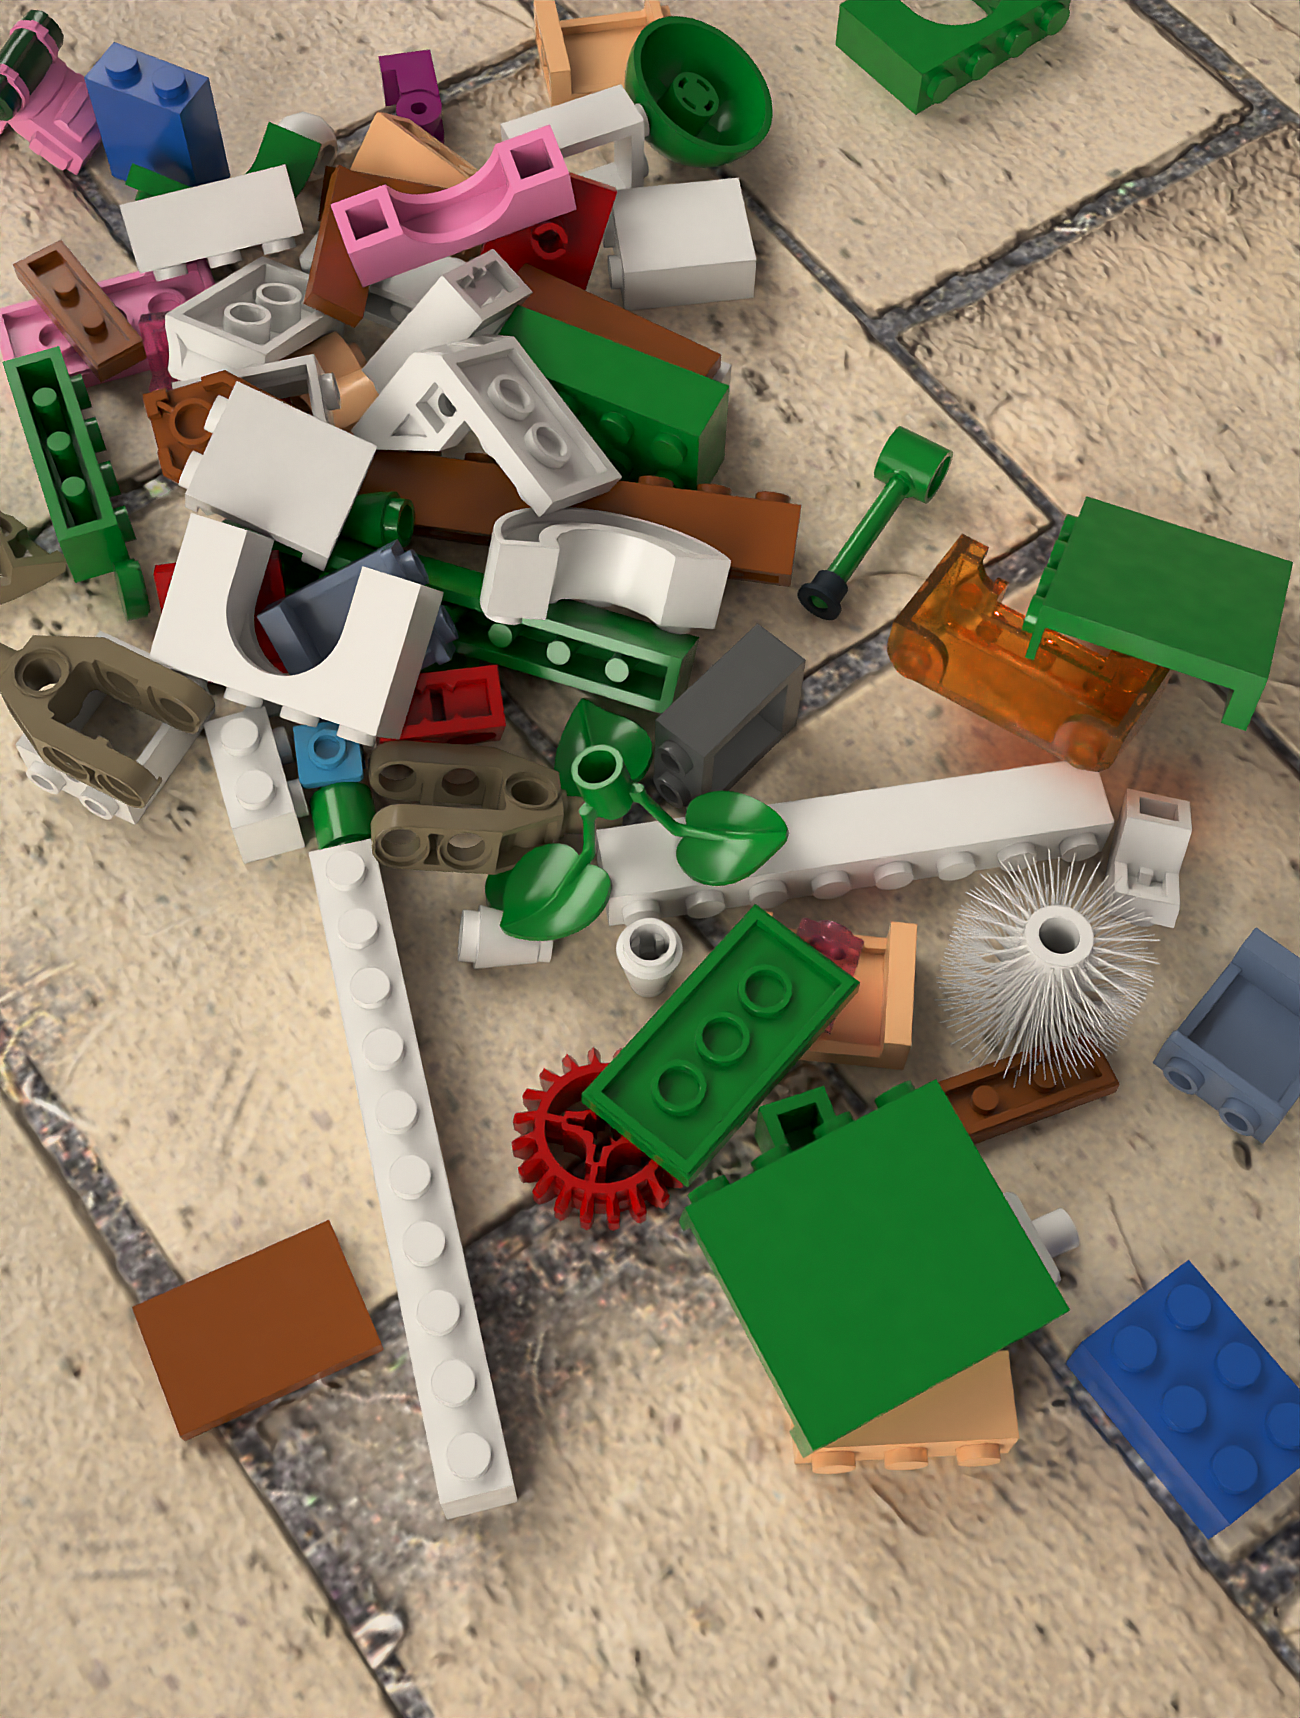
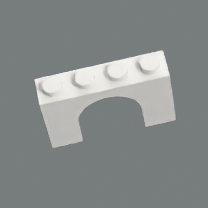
[148,513,444,747]

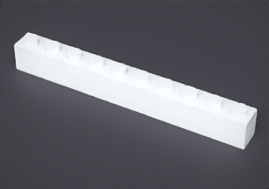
[309,839,518,1520]

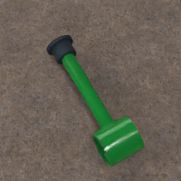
[797,426,953,620]

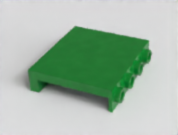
[1021,496,1293,731]
[679,1079,1070,1458]

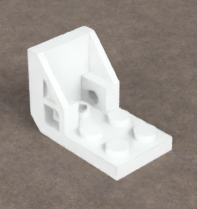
[351,334,622,518]

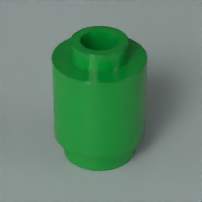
[309,782,379,863]

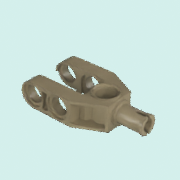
[0,635,215,809]
[368,740,623,875]

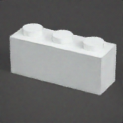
[119,165,304,282]

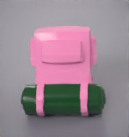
[0,10,102,176]

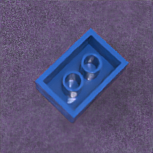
[1065,1259,1300,1540]

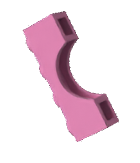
[330,124,576,287]

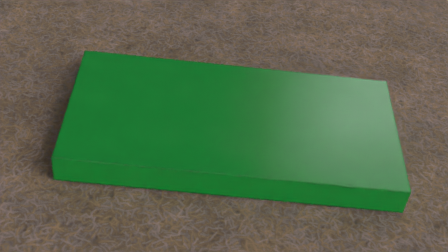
[581,904,860,1188]

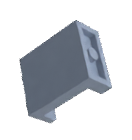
[257,539,459,723]
[1153,927,1300,1144]

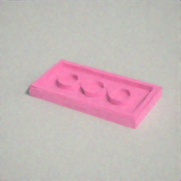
[0,258,215,388]

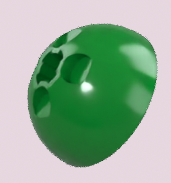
[624,16,773,168]

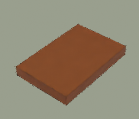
[132,1220,384,1442]

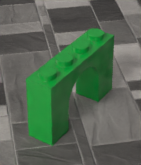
[835,0,1071,115]

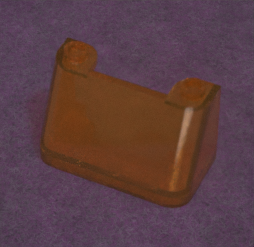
[887,534,1174,772]

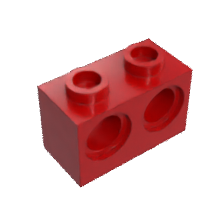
[376,664,506,746]

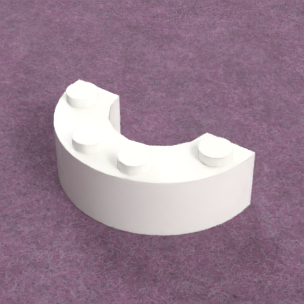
[480,507,731,634]

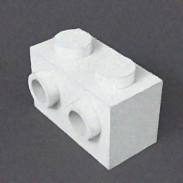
[203,706,309,864]

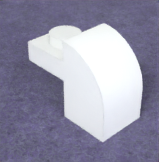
[1102,788,1192,928]

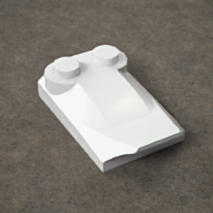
[165,256,344,381]

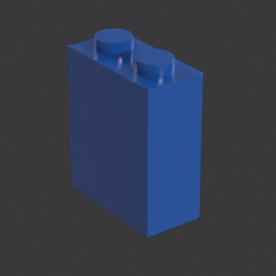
[84,42,231,187]

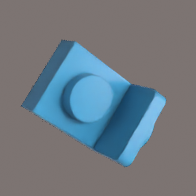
[293,721,366,789]

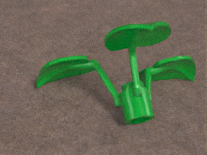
[499,698,789,941]

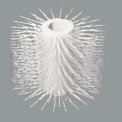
[934,849,1161,1088]

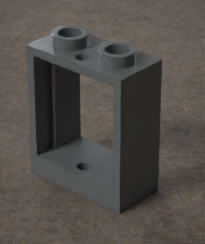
[654,624,806,809]

